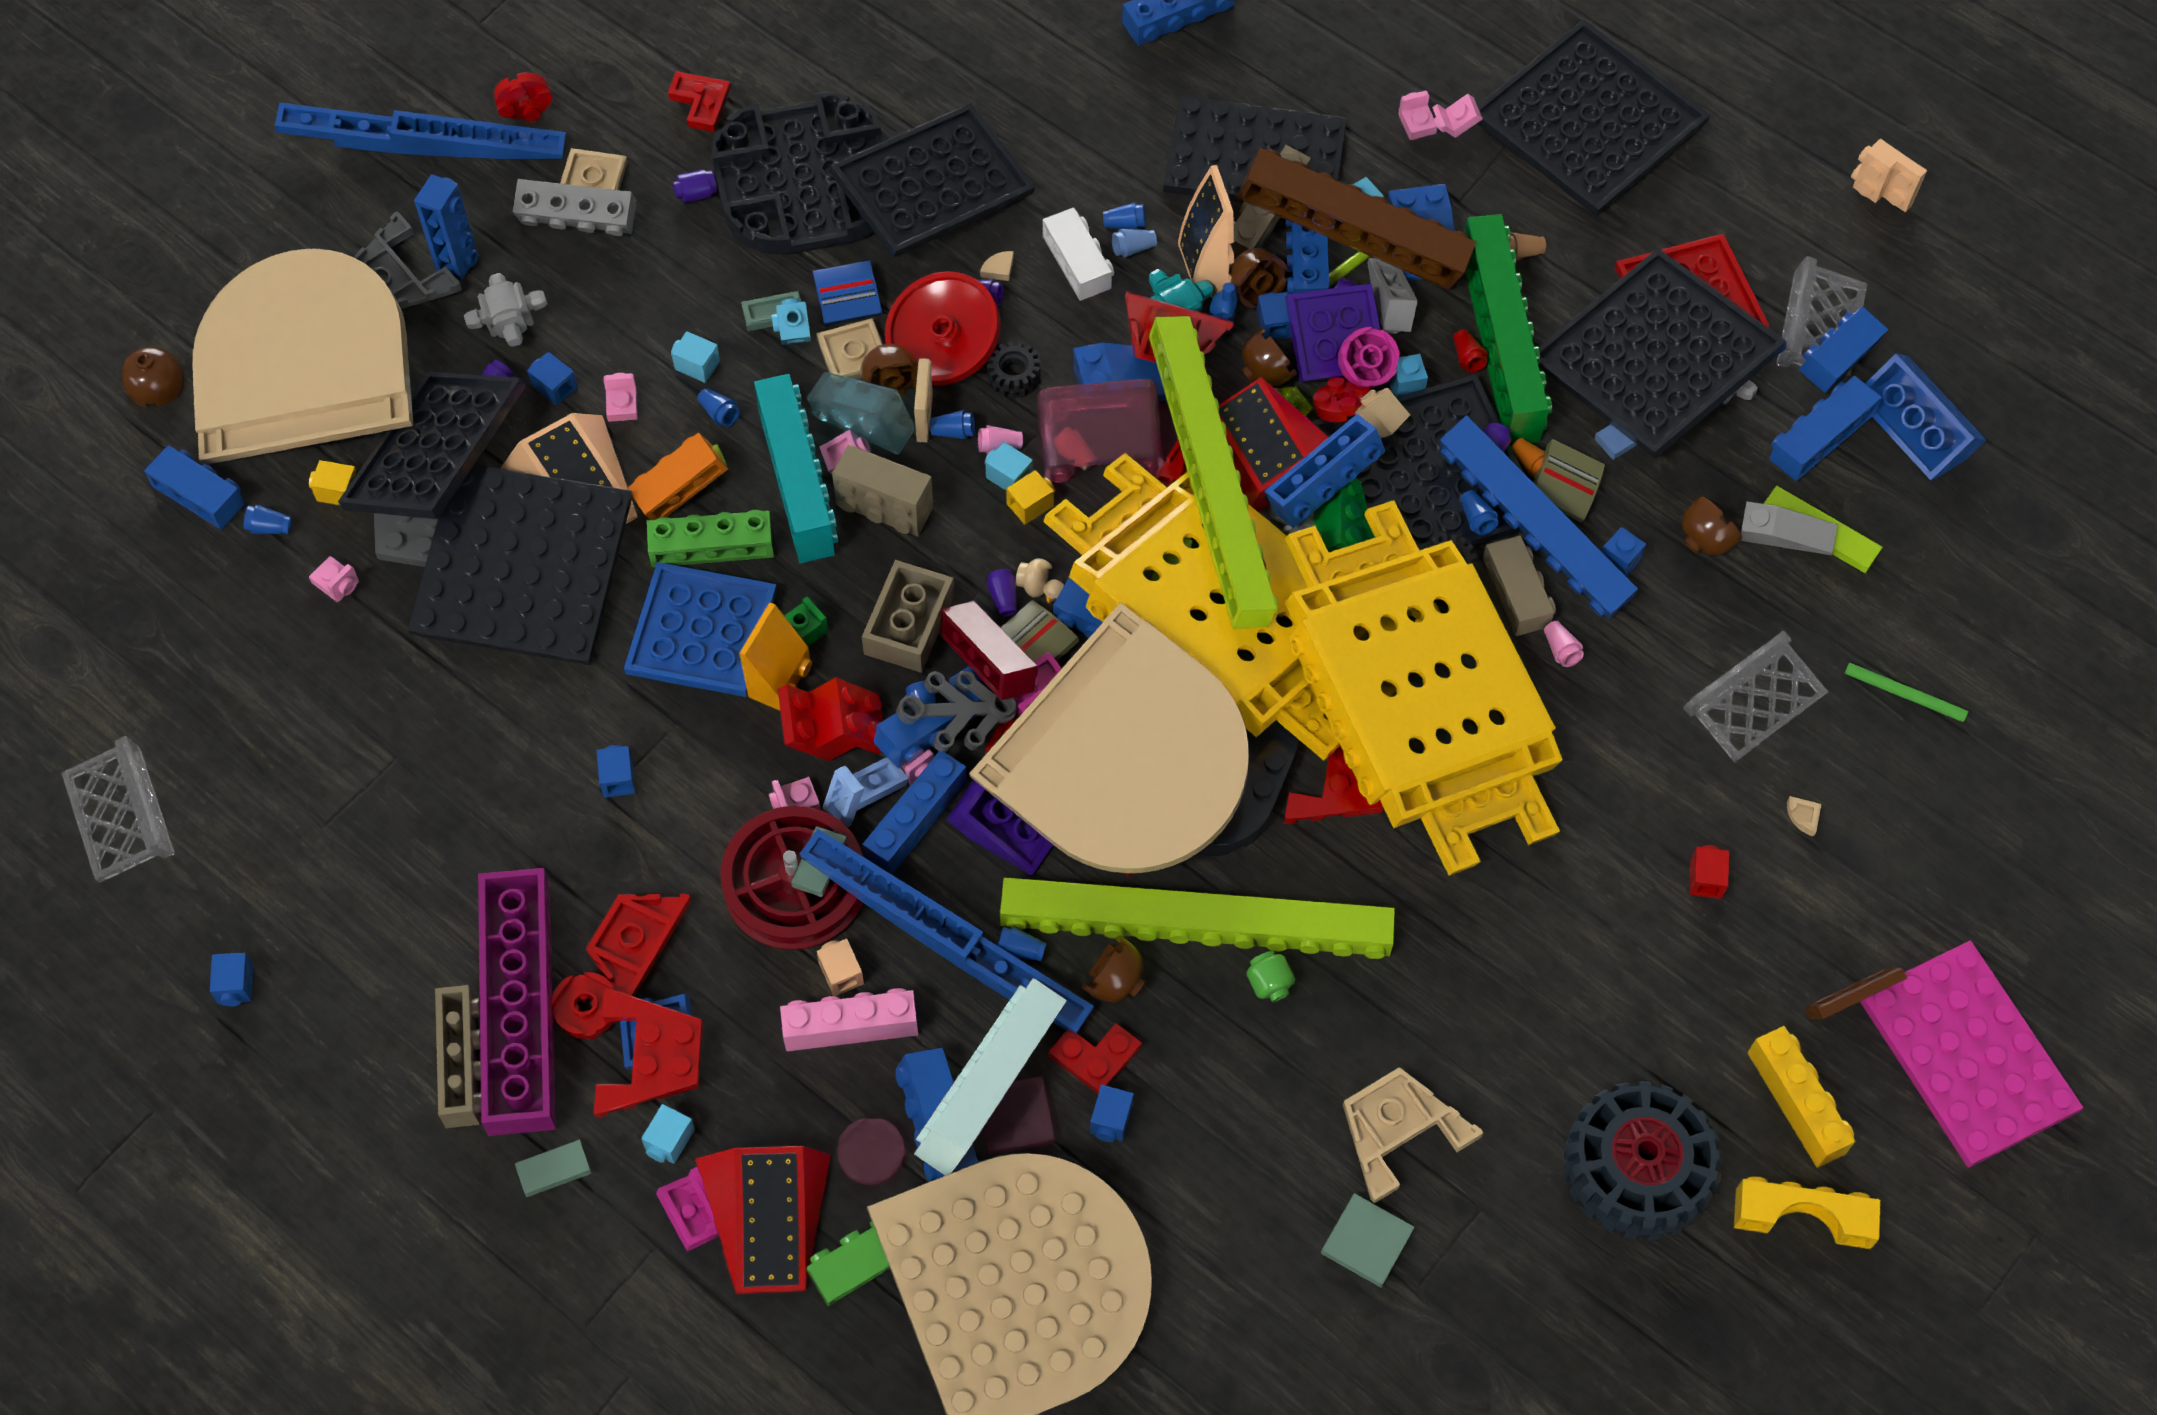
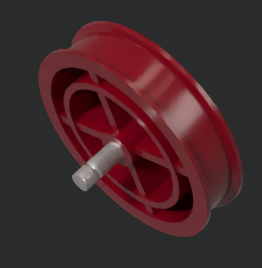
[721,806,863,950]

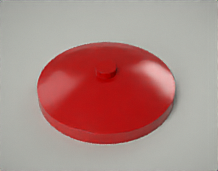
[885,272,1001,386]

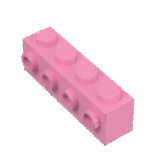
[780,988,918,1052]

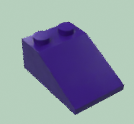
[946,780,1053,875]

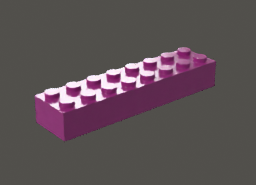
[478,868,556,1136]

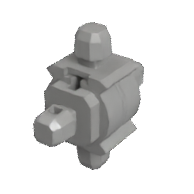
[464,273,547,347]

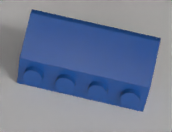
[1865,353,1986,481]

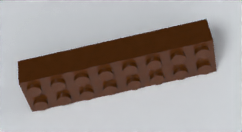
[1237,148,1476,290]

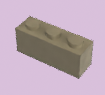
[1482,535,1556,637]

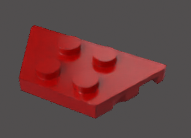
[1125,292,1234,363]
[586,894,692,997]

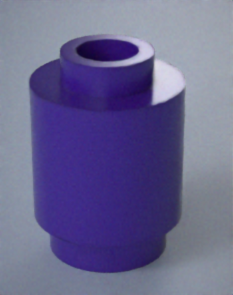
[672,169,717,203]

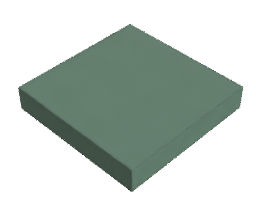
[1321,1193,1414,1288]

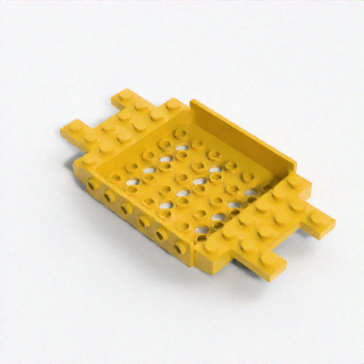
[1043,453,1397,761]
[1285,500,1563,876]

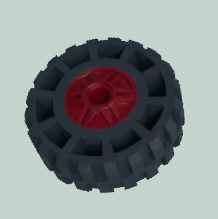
[1563,1081,1723,1240]

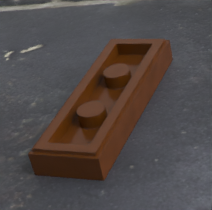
[1805,967,1907,1019]

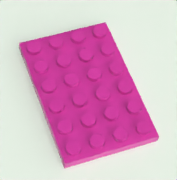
[1860,940,2083,1168]

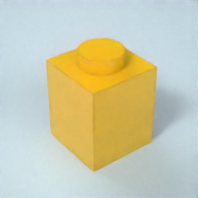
[309,460,357,505]
[1006,470,1055,525]

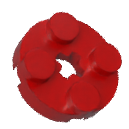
[494,72,552,122]
[1313,377,1371,422]
[551,972,615,1040]

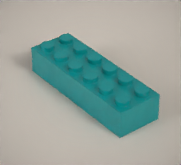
[754,374,838,564]

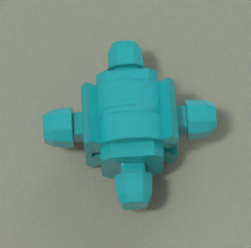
[1149,269,1214,312]

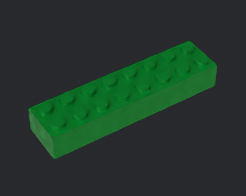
[1464,214,1552,445]

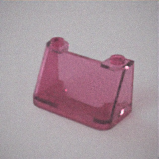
[1037,379,1164,483]

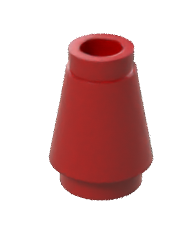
[1453,329,1488,373]

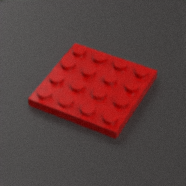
[1615,234,1769,328]

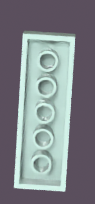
[914,978,1067,1176]

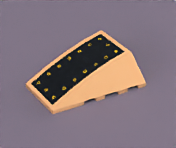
[1178,165,1234,298]
[500,413,638,524]

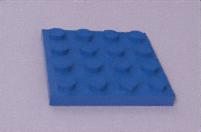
[624,562,777,697]

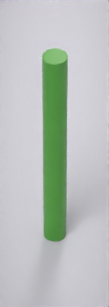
[1844,662,1968,722]

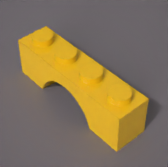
[1734,1177,1880,1249]

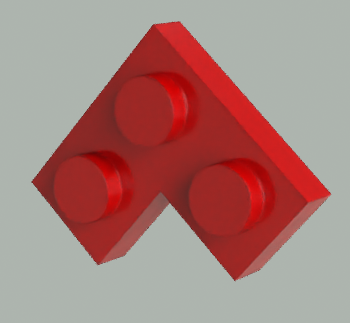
[668,71,731,132]
[1048,1024,1142,1094]

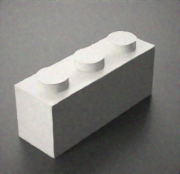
[1043,207,1114,301]

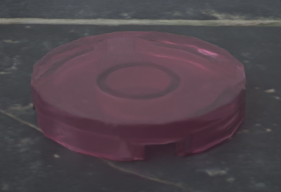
[837,1118,905,1185]

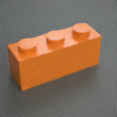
[627,432,728,520]

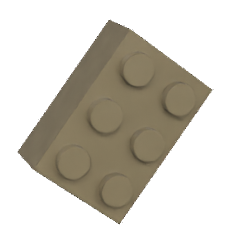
[832,445,933,536]
[862,560,954,673]

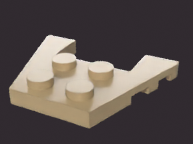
[1343,1067,1483,1204]

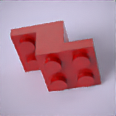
[778,677,883,761]

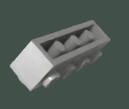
[513,179,637,236]

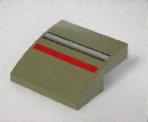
[1533,439,1605,523]
[1001,600,1079,662]

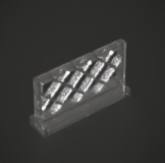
[1776,256,1867,381]
[1683,631,1828,763]
[61,736,175,883]

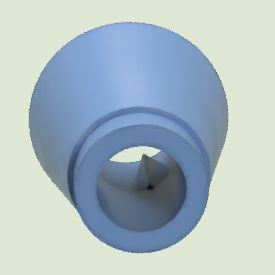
[1112,229,1157,258]

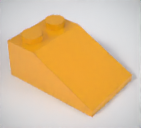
[739,602,812,711]

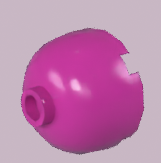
[1338,327,1400,388]

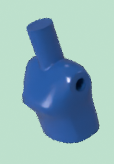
[1210,283,1238,322]

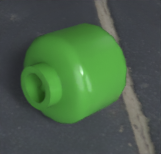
[1246,951,1295,1002]

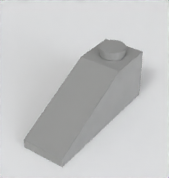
[1368,258,1418,334]
[1740,502,1837,555]

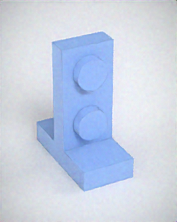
[823,757,909,827]

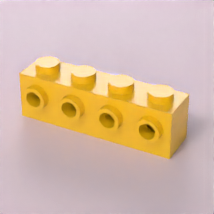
[1747,1026,1856,1168]

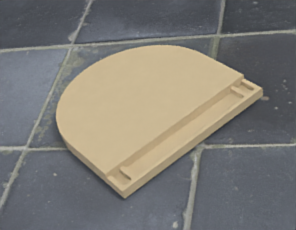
[193,249,413,465]
[969,603,1249,873]
[867,1154,1152,1415]

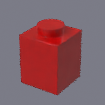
[1689,845,1729,899]

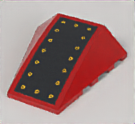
[1218,377,1329,512]
[695,1146,831,1294]

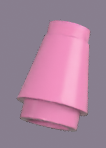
[978,425,1023,455]
[1544,621,1584,667]

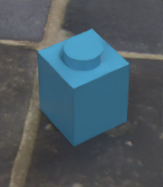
[1388,354,1428,397]

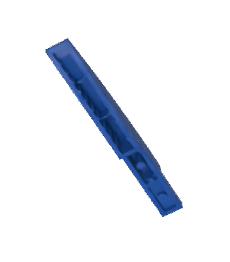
[275,102,566,159]
[799,829,1094,1034]

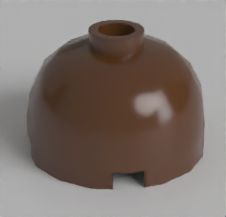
[1229,248,1288,308]
[1241,328,1298,388]
[860,344,918,401]
[121,346,184,407]
[1681,496,1743,556]
[1082,935,1145,1003]

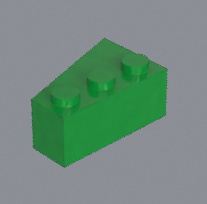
[1313,478,1374,552]

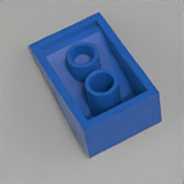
[1387,184,1455,281]
[1073,343,1167,417]

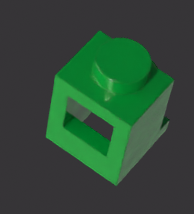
[784,597,828,646]

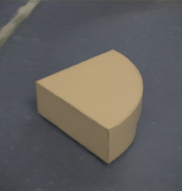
[980,251,1014,281]
[1787,796,1821,836]

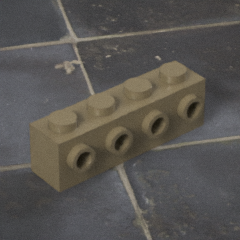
[1230,145,1311,257]
[435,985,481,1128]

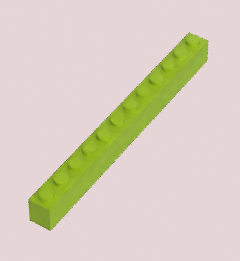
[1149,316,1278,629]
[1000,878,1394,959]

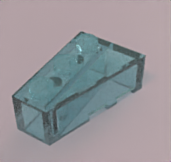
[807,372,916,455]

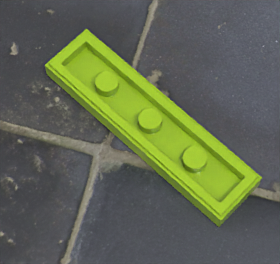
[1764,486,1882,573]

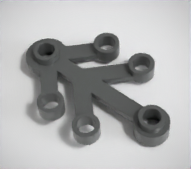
[896,670,1017,752]

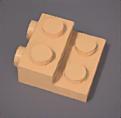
[1851,139,1927,212]

